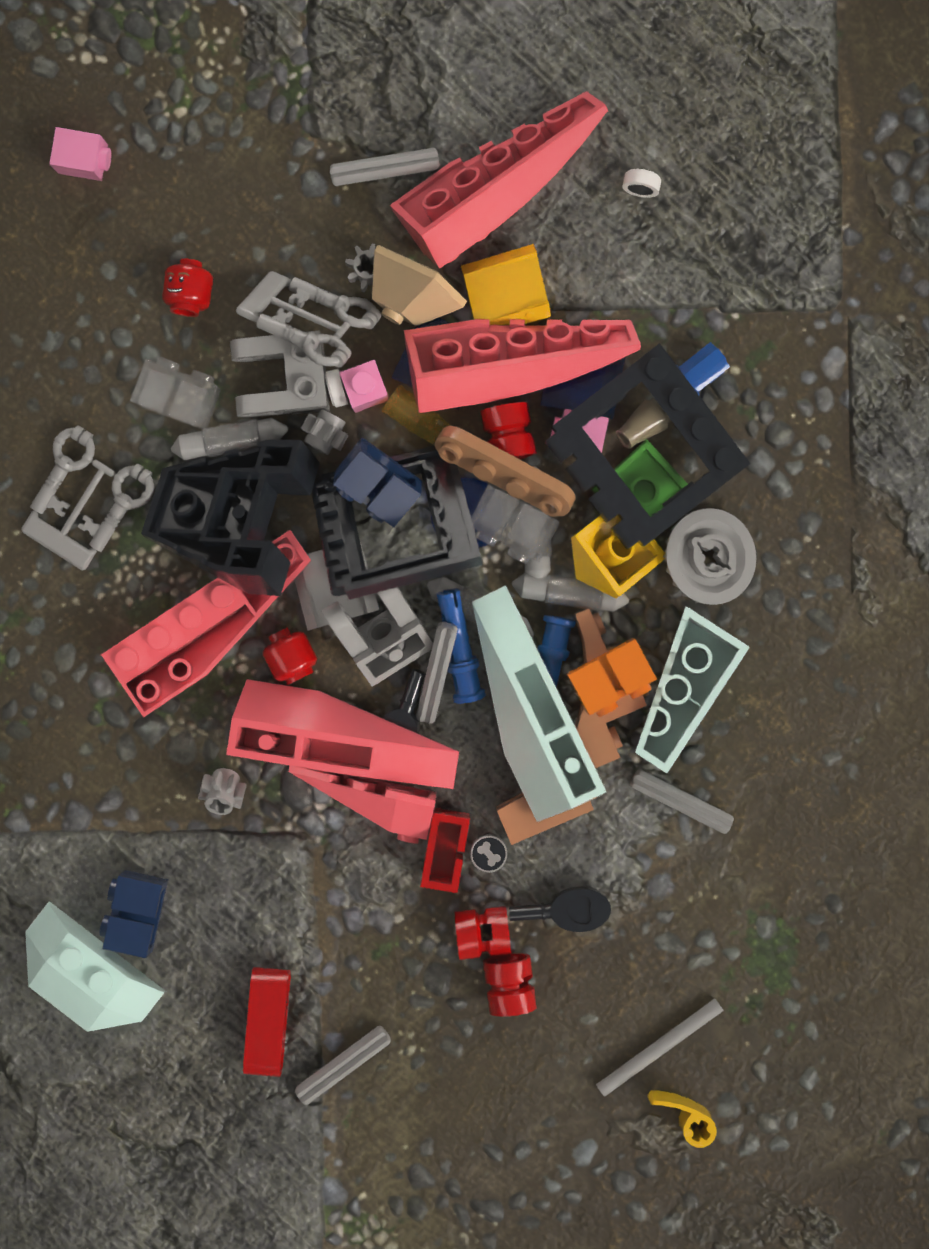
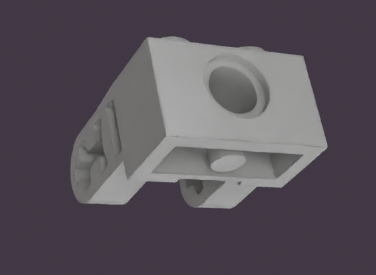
[230,331,330,417]
[322,587,433,687]

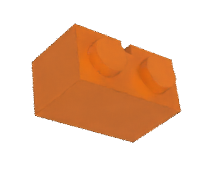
[566,638,657,717]

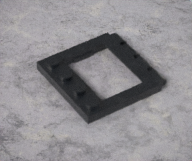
[545,343,751,549]
[311,445,483,600]

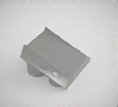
[294,542,379,631]

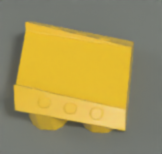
[461,244,551,325]

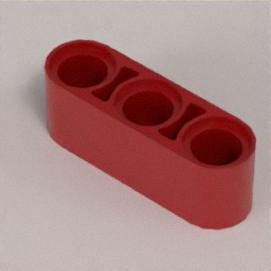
[243,967,291,1077]

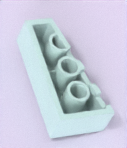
[635,606,750,773]

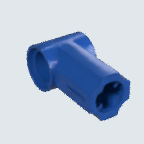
[677,342,730,395]

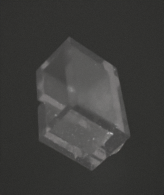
[130,357,221,431]
[471,485,560,564]

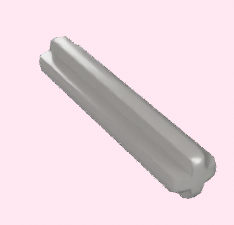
[330,148,440,186]
[416,621,458,724]
[630,769,734,834]
[295,1026,391,1105]

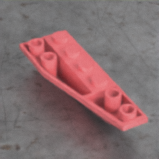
[101,530,311,717]
[226,679,460,789]

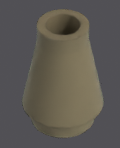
[616,397,671,449]

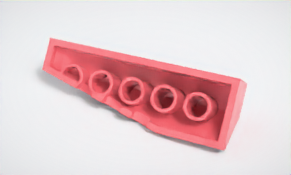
[390,91,608,269]
[404,319,641,413]

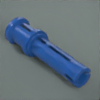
[436,588,486,704]
[537,614,576,689]

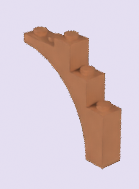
[496,608,649,845]

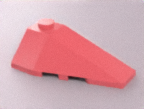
[288,766,437,844]

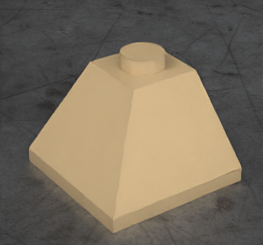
[372,245,467,326]

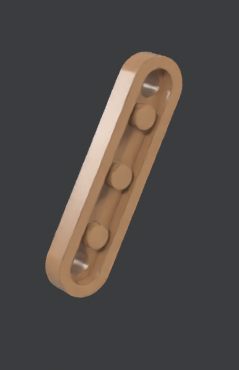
[435,426,575,517]

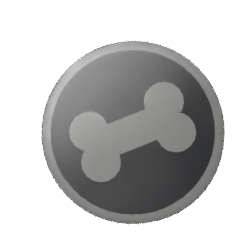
[470,834,507,872]

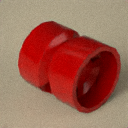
[480,402,537,459]
[455,906,511,960]
[483,953,537,1017]

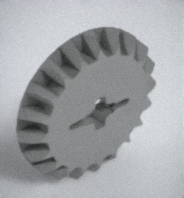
[663,508,756,605]

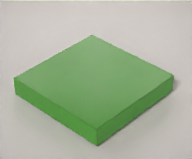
[591,439,687,516]

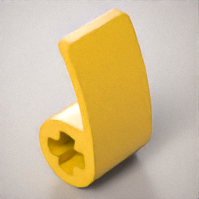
[647,1090,717,1148]

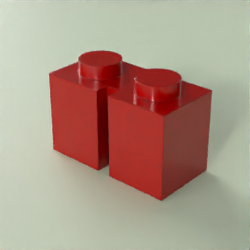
[420,807,470,893]

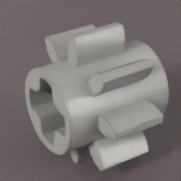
[345,243,376,292]
[301,409,348,455]
[198,768,247,815]

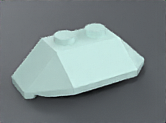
[25,901,165,1032]

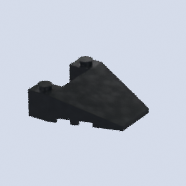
[141,439,320,596]

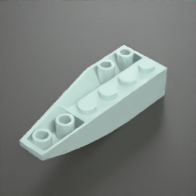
[472,585,607,822]

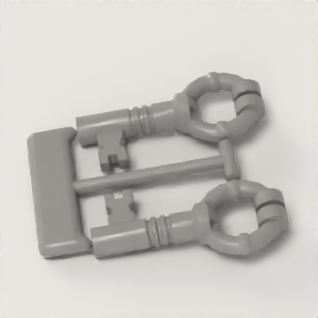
[236,271,381,368]
[21,425,154,570]

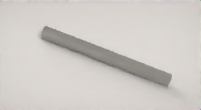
[596,999,724,1097]

